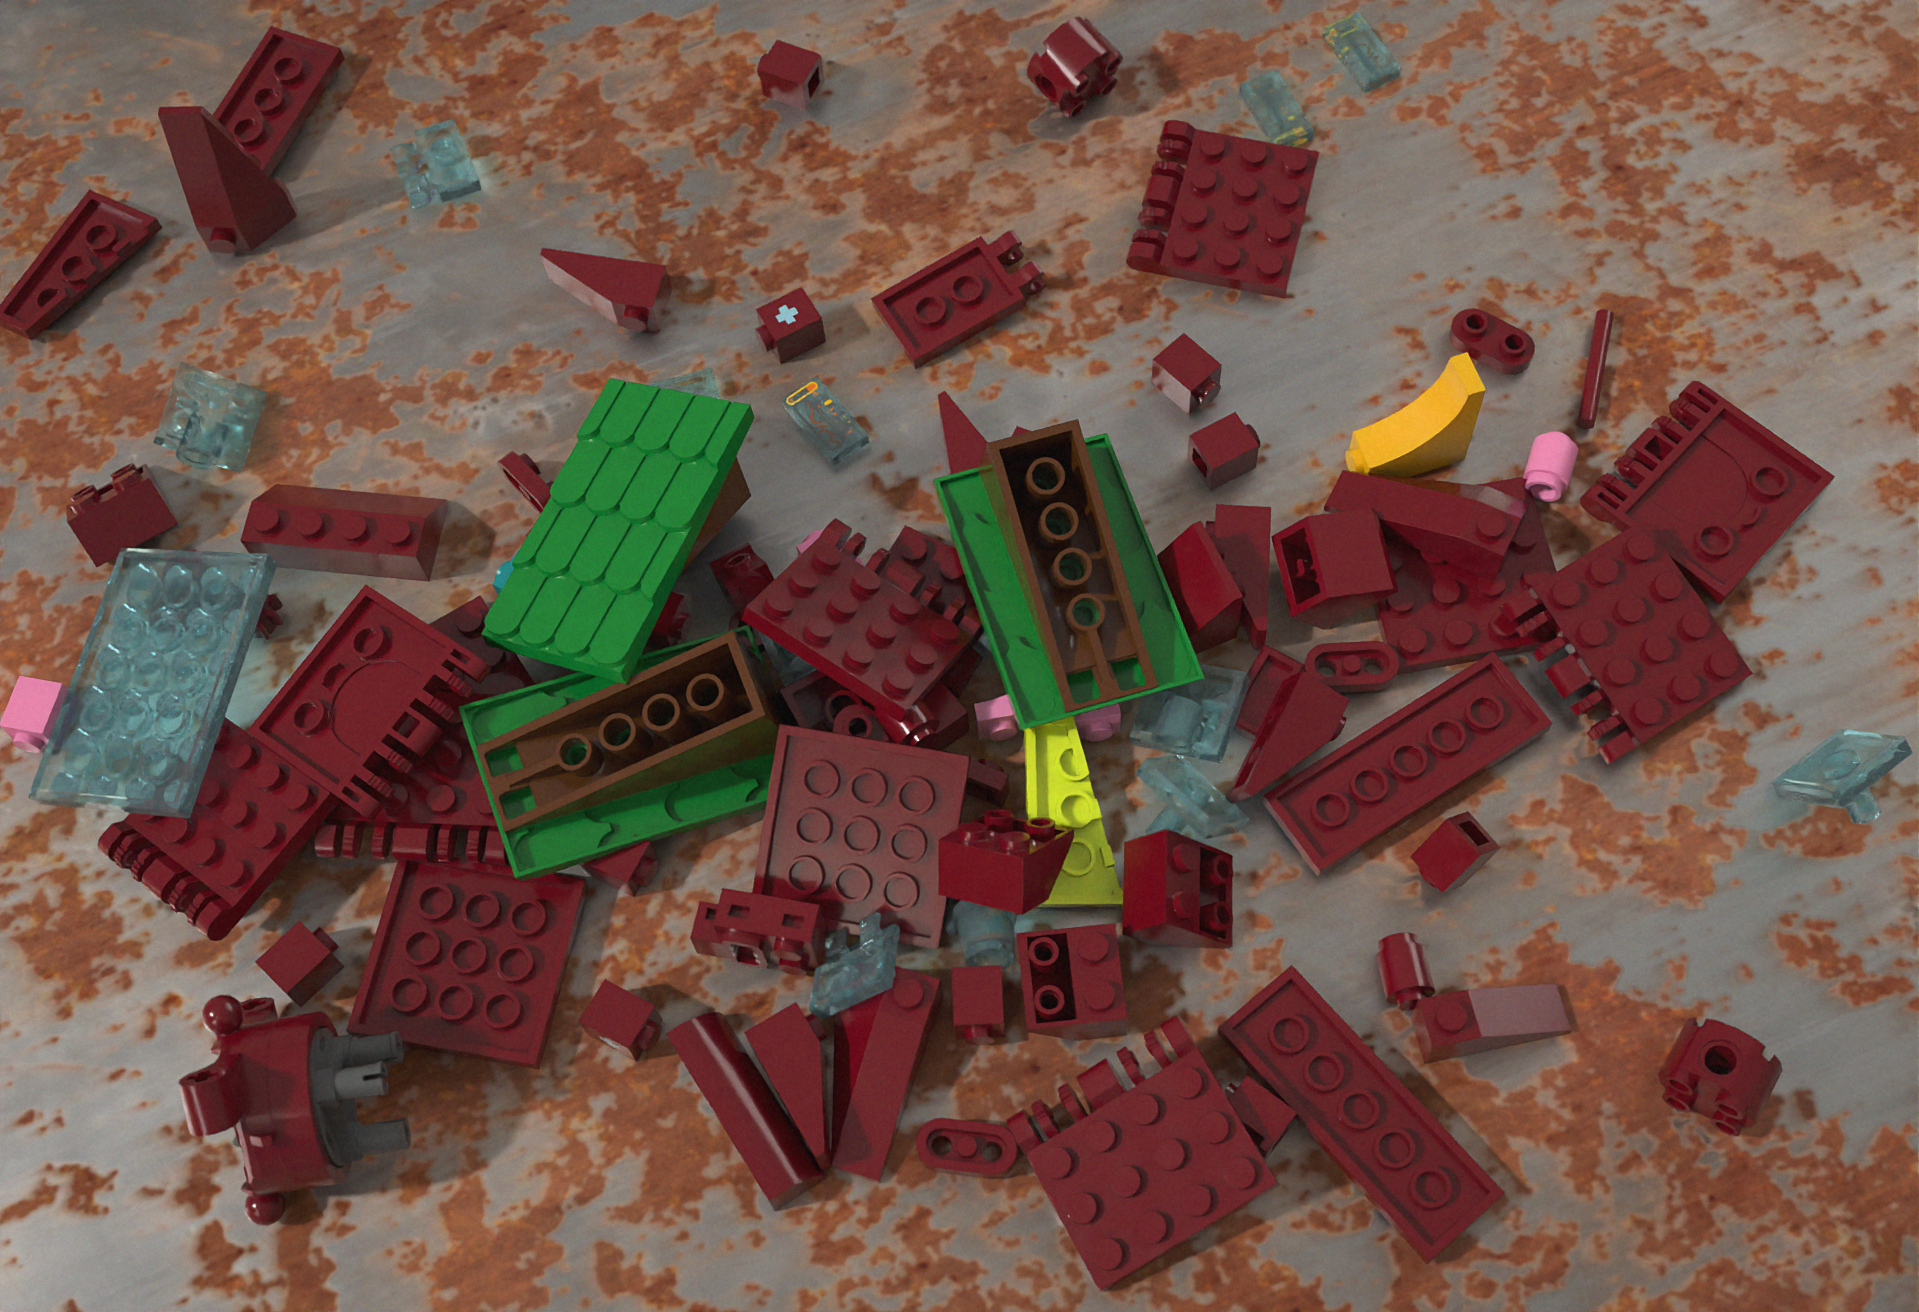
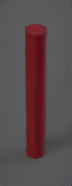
[1577,309,1614,429]

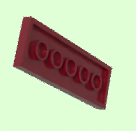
[1262,651,1552,877]
[1217,965,1505,1265]

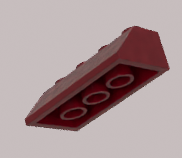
[240,484,449,582]

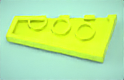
[1024,716,1123,908]

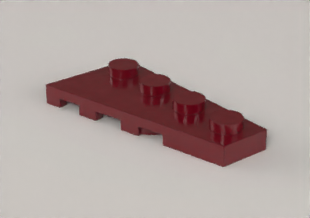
[0,190,162,340]

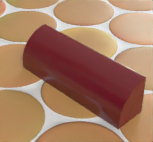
[666,1012,826,1211]

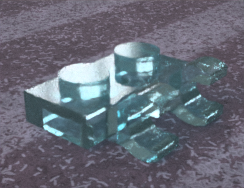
[390,119,482,208]
[809,912,900,1019]

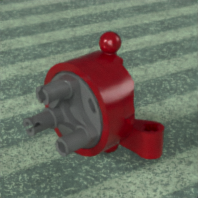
[178,995,411,1226]

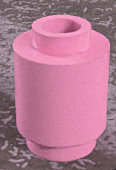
[1523,431,1578,502]

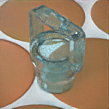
[945,898,1021,970]

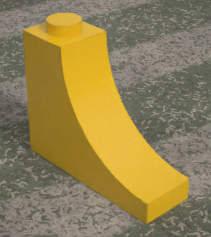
[1345,352,1486,477]

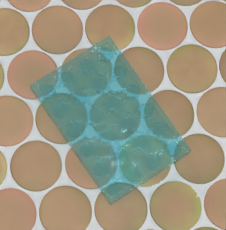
[28,548,278,818]

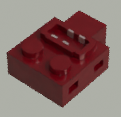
[690,888,829,976]

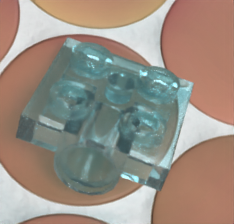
[153,361,266,473]
[1129,663,1250,763]

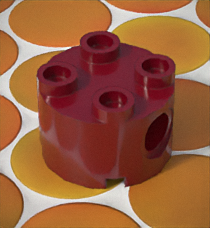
[1027,17,1123,119]
[1658,1018,1783,1137]

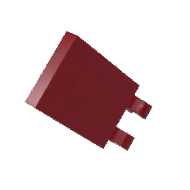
[871,230,1046,369]

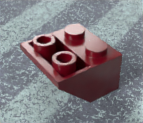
[66,463,178,568]
[1271,508,1399,630]
[1156,521,1246,654]
[938,809,1074,915]
[1122,829,1233,949]
[1016,923,1128,1041]

